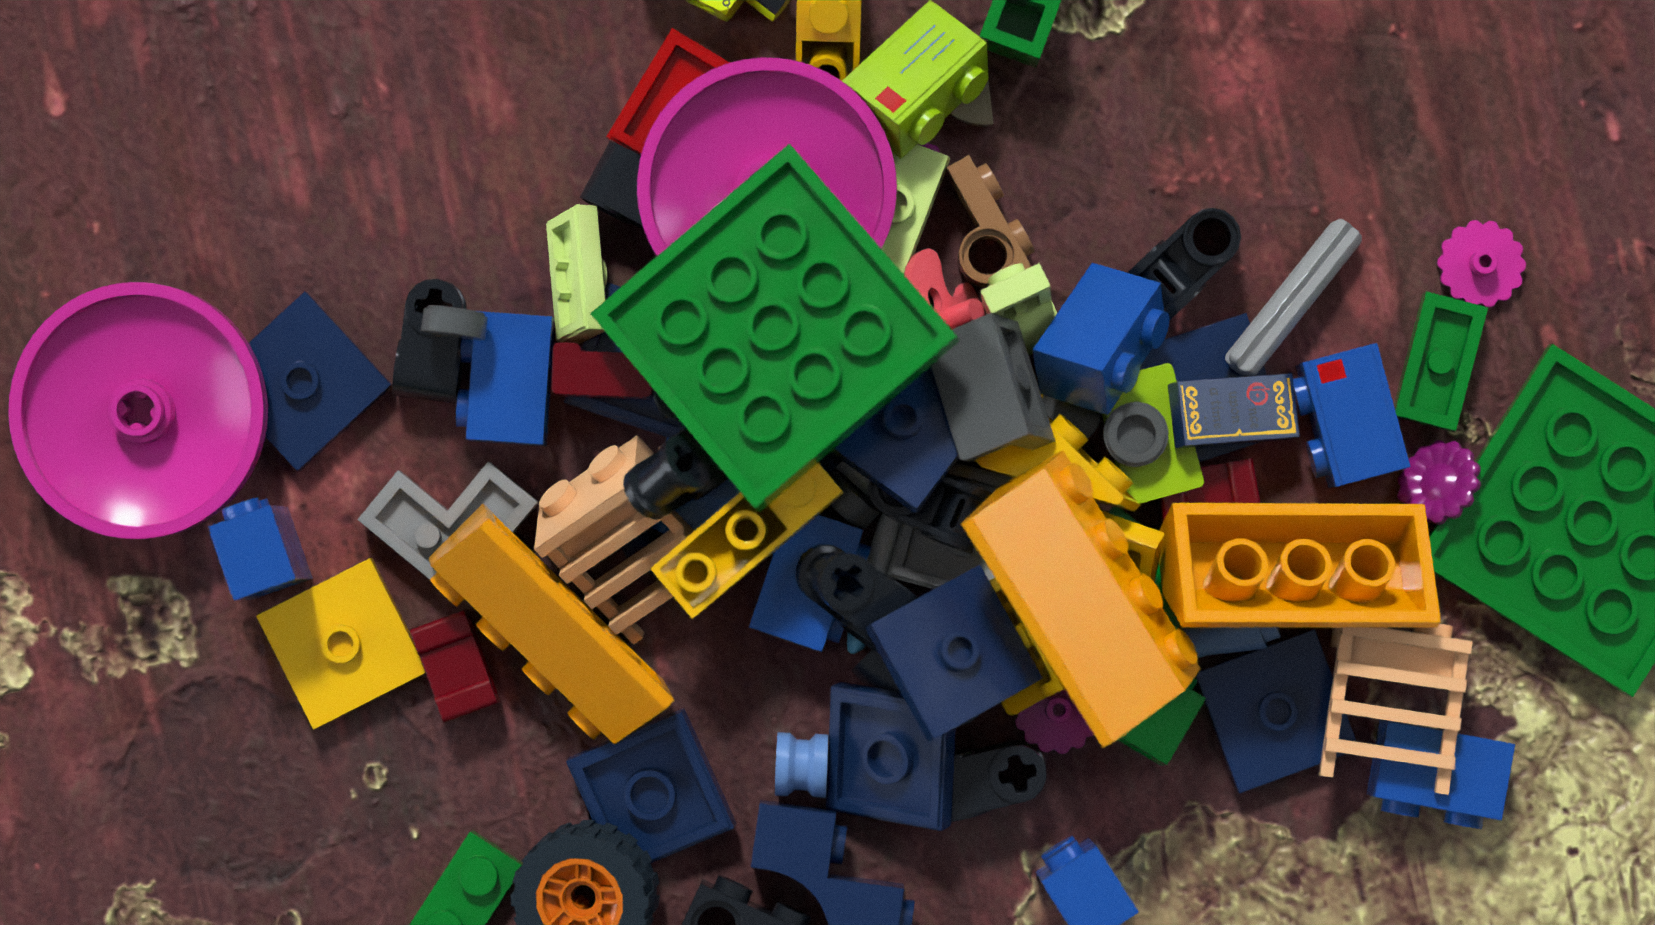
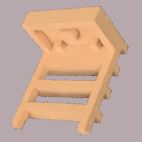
[534,435,694,645]
[1319,624,1473,795]

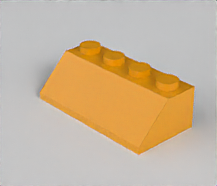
[962,450,1201,747]
[429,503,674,745]
[1159,503,1441,628]

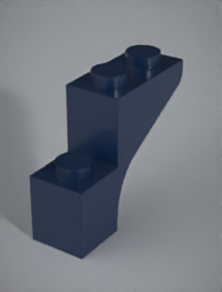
[751,800,915,925]

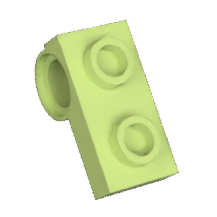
[980,263,1057,356]

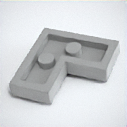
[357,462,539,579]

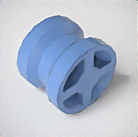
[775,732,829,798]

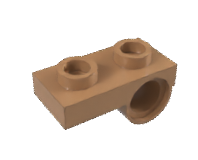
[945,155,1035,288]

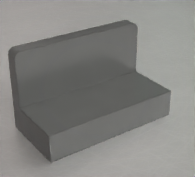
[931,313,1055,462]

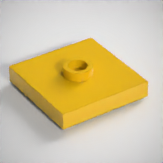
[256,558,426,730]

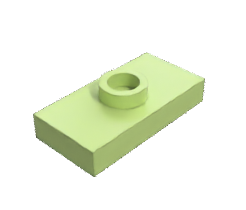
[882,144,950,274]
[546,204,608,344]

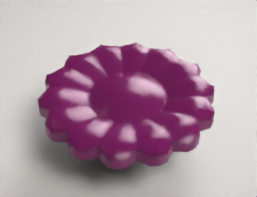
[1397,440,1481,525]

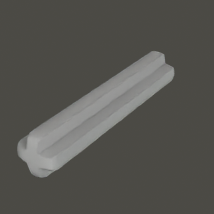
[1225,219,1362,377]

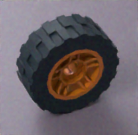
[511,820,660,925]

